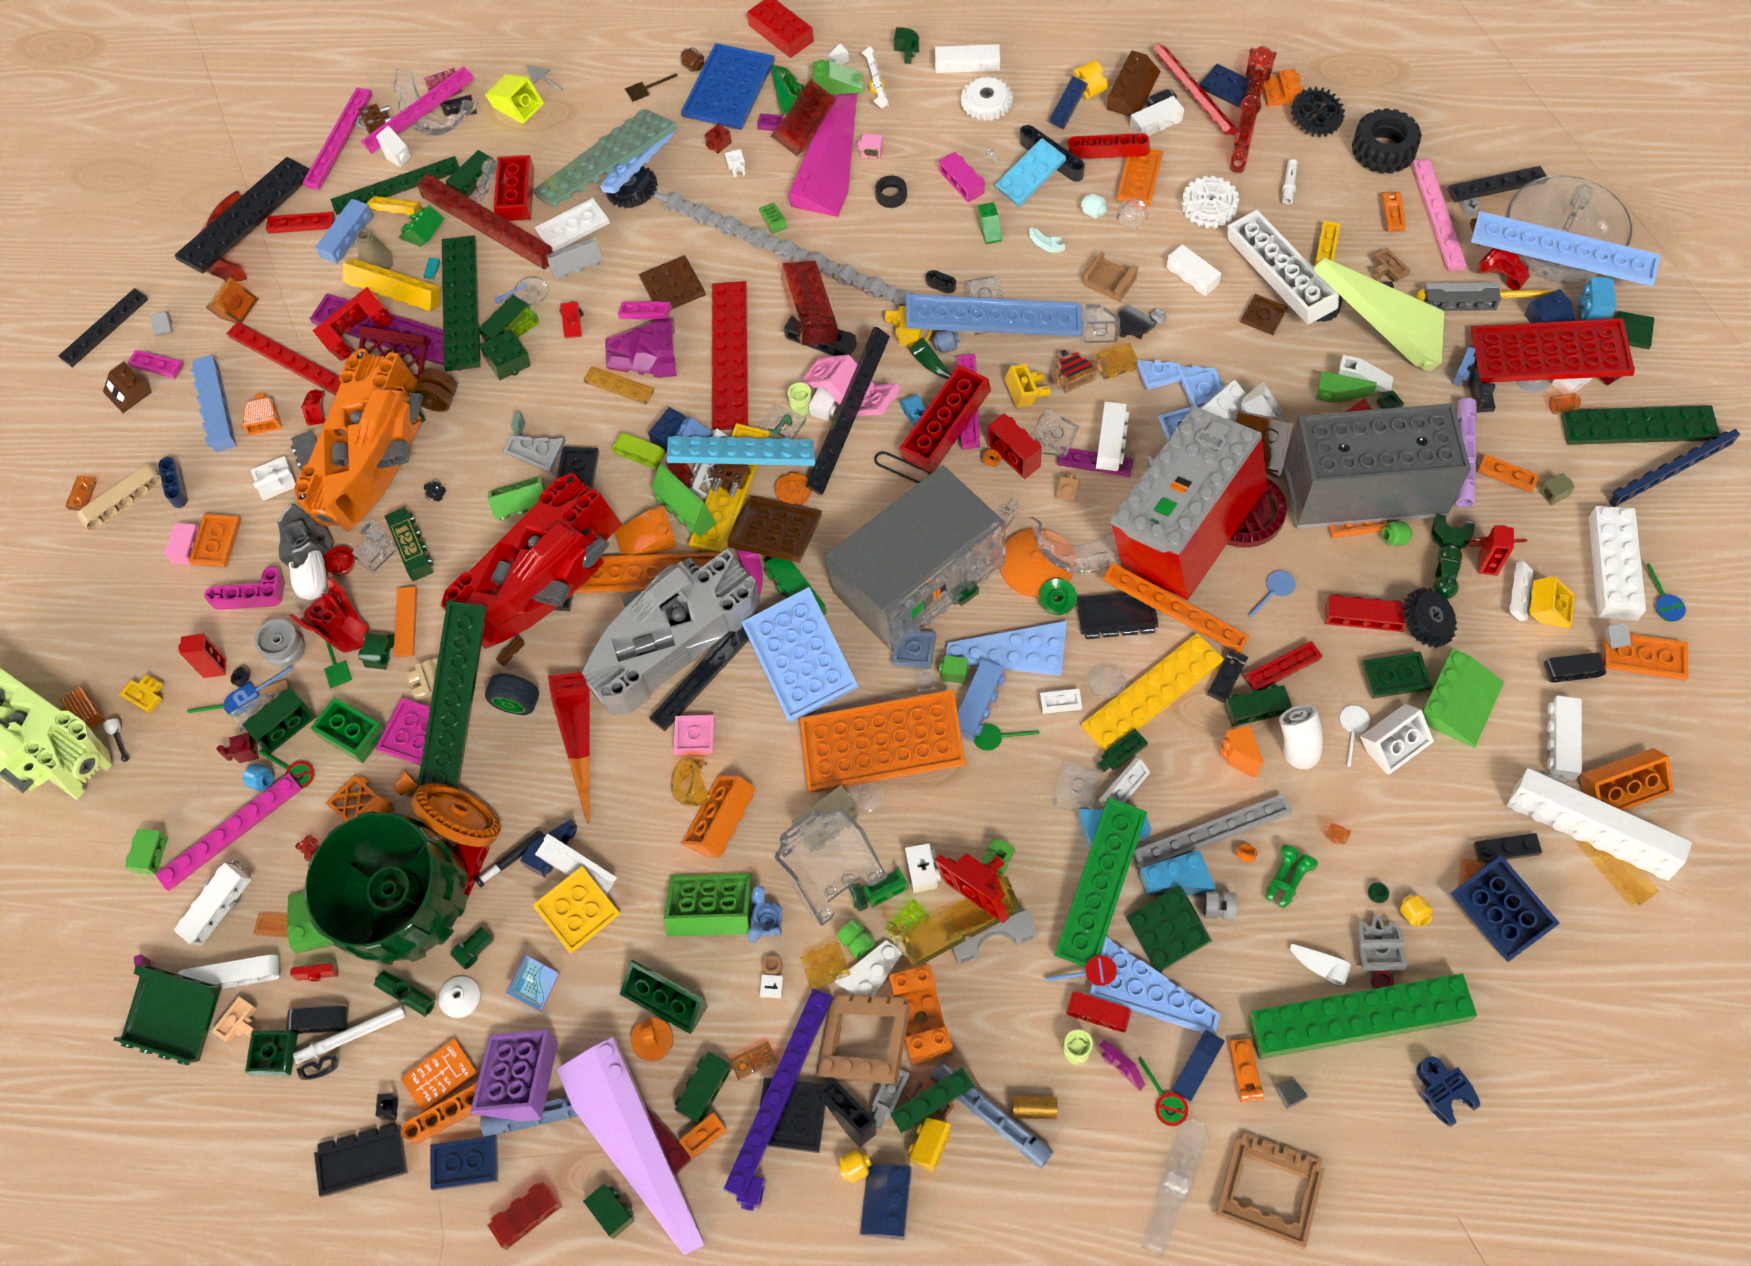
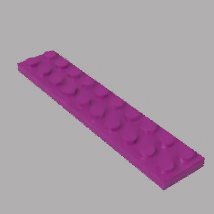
[310,293,461,371]

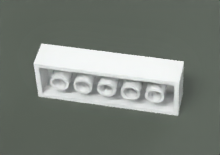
[1588,506,1646,621]

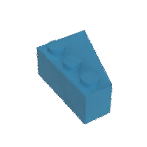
[1077,809,1151,850]
[1139,850,1216,895]

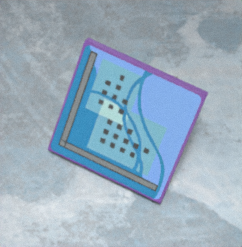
[505,954,560,1011]

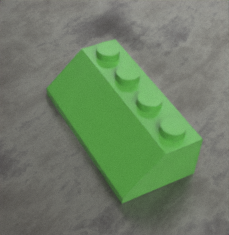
[651,464,717,538]

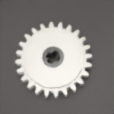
[961,77,1013,121]

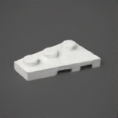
[834,941,904,997]

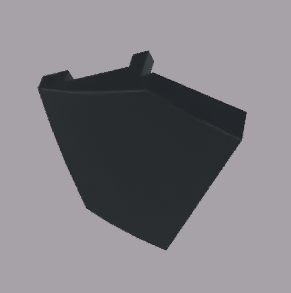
[1116,304,1157,339]

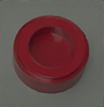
[1371,970,1394,989]

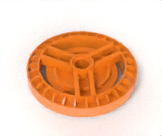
[411,783,501,847]

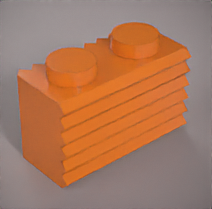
[60,687,105,729]

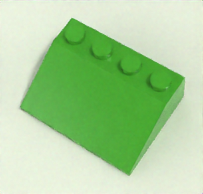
[1422,648,1504,748]
[664,873,752,937]

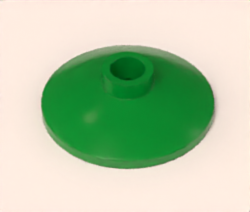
[1039,579,1077,615]

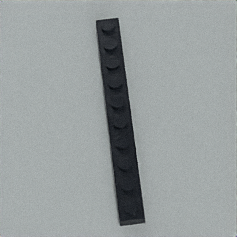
[806,327,890,495]

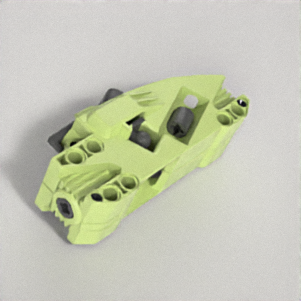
[0,667,112,800]

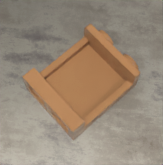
[1083,251,1138,302]

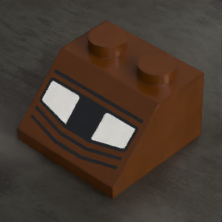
[103,361,152,413]

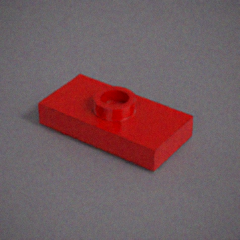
[560,301,582,339]
[290,963,339,982]

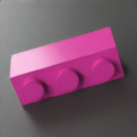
[939,151,985,203]

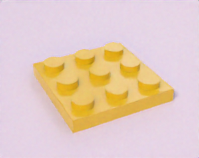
[532,866,620,954]

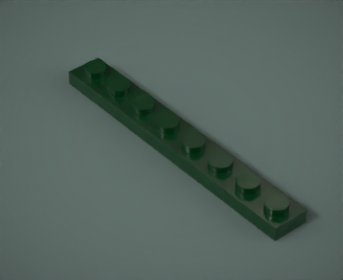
[330,156,460,215]

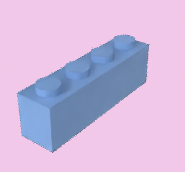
[315,199,373,264]
[958,659,1006,741]

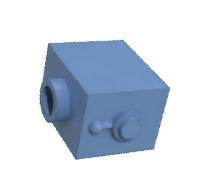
[675,417,712,437]

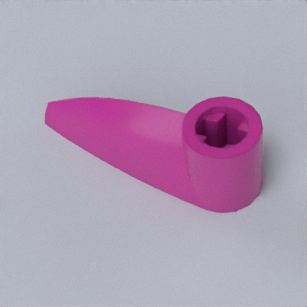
[736,550,763,596]

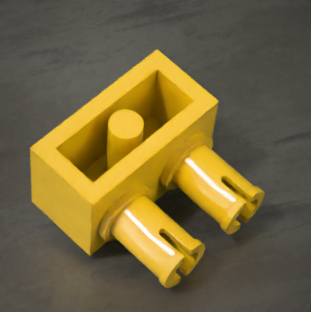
[1004,364,1051,408]

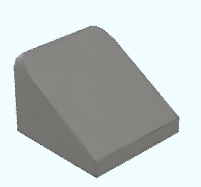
[150,312,172,336]
[1604,622,1631,649]

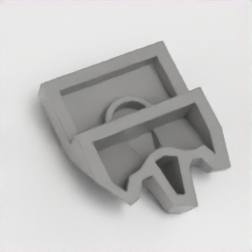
[1358,915,1407,971]

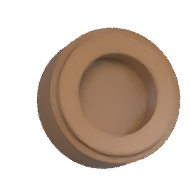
[762,954,783,976]

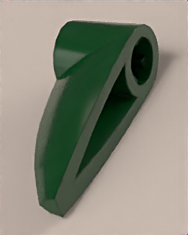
[908,337,951,379]

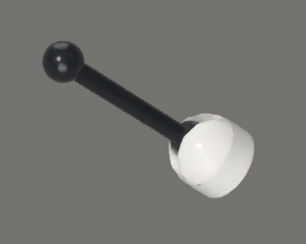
[103,719,129,762]

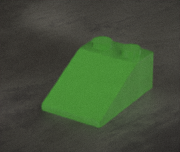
[813,60,863,96]
[287,892,334,954]

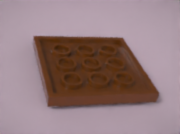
[728,496,822,563]

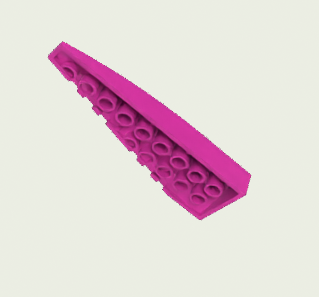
[789,93,858,217]

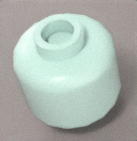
[1081,193,1108,219]

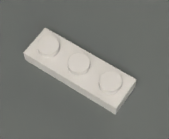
[1510,561,1533,621]
[1098,758,1151,808]

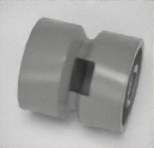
[1203,891,1237,920]

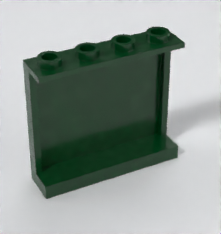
[113,965,221,1065]

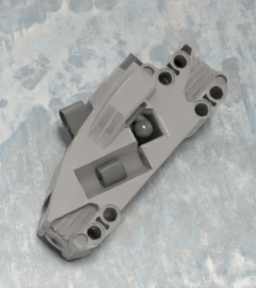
[582,549,761,716]

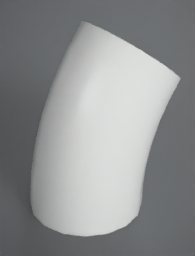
[1279,704,1324,769]

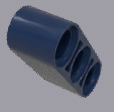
[158,457,188,508]

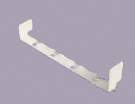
[862,47,889,109]

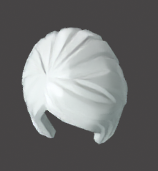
[289,550,327,600]

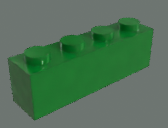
[765,557,827,615]

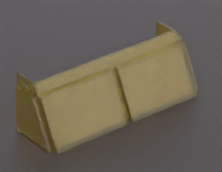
[888,873,1020,966]

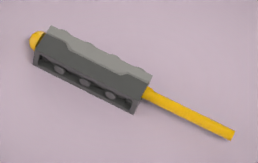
[1416,282,1556,311]

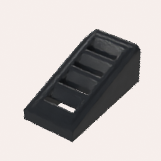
[440,94,477,116]

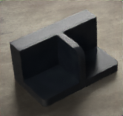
[1469,371,1496,413]

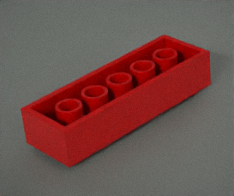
[899,365,991,473]

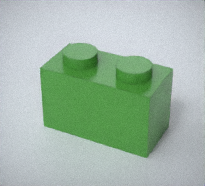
[125,829,168,875]

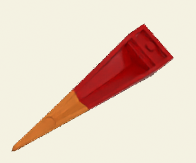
[548,672,590,824]

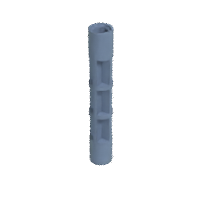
[930,1061,1054,1169]
[480,1096,578,1137]

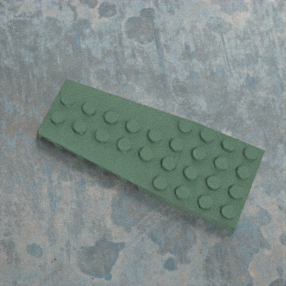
[532,109,678,208]

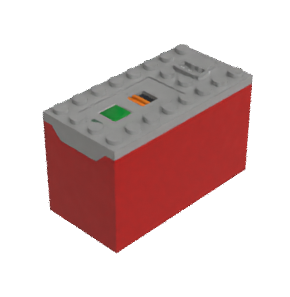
[1110,406,1267,600]

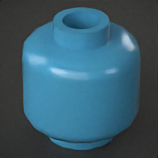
[243,764,274,791]

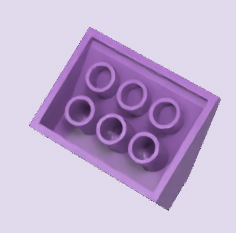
[470,1029,558,1121]

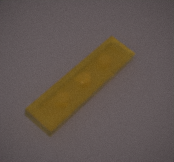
[584,366,654,405]

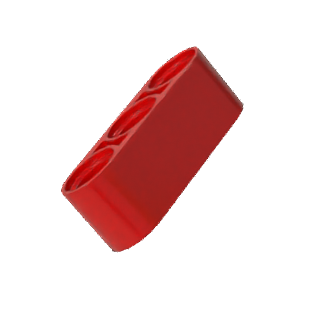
[1066,992,1132,1032]

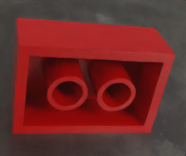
[988,413,1042,479]

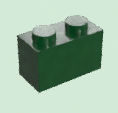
[583,1183,634,1239]

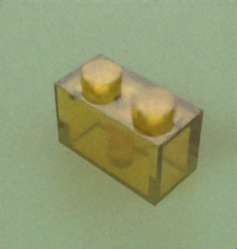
[1096,343,1138,380]

